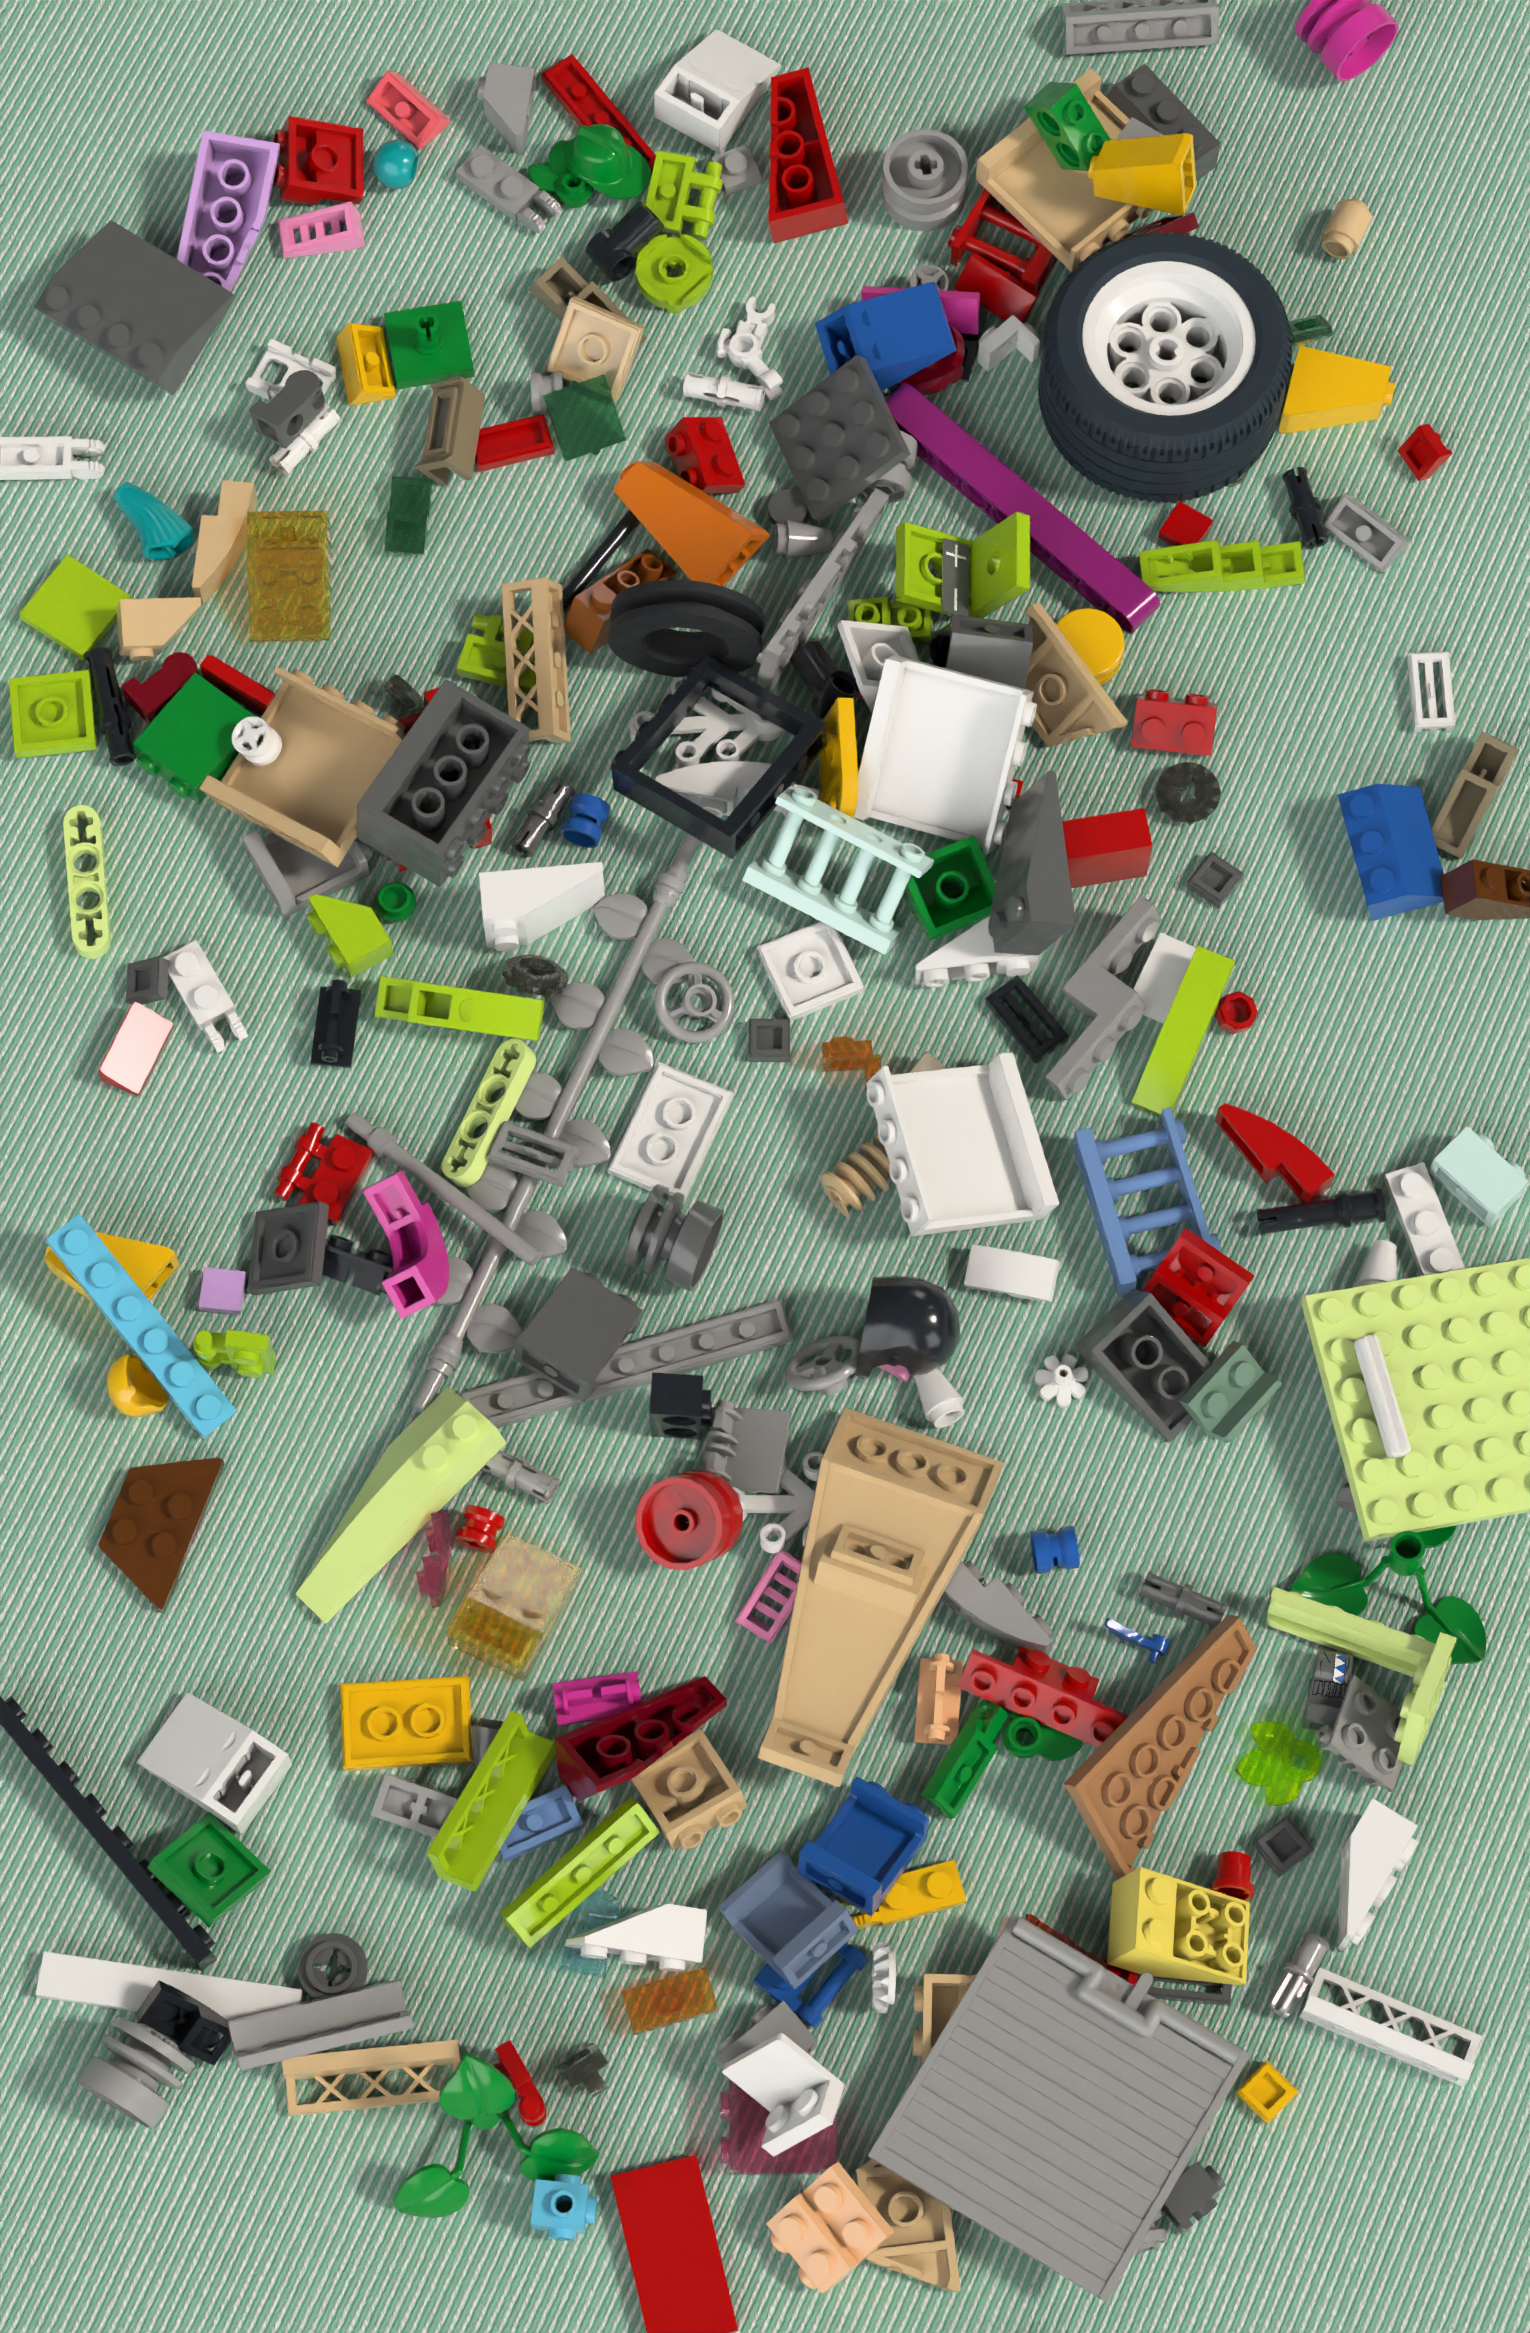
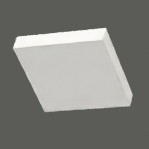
[757,921,864,1022]

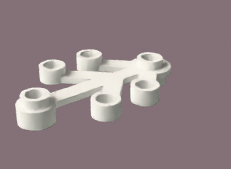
[629,677,784,768]
[732,1452,824,1553]

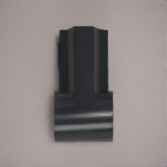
[586,201,665,282]
[790,641,860,720]

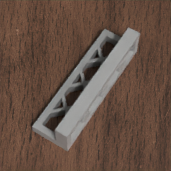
[1060,0,1219,55]
[227,1979,414,2071]

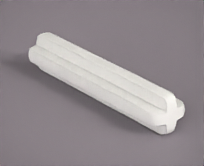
[1354,1335,1411,1458]

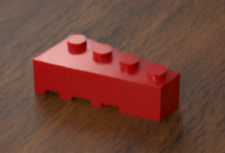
[768,67,849,243]

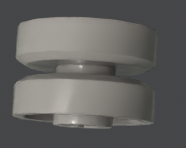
[881,129,968,232]

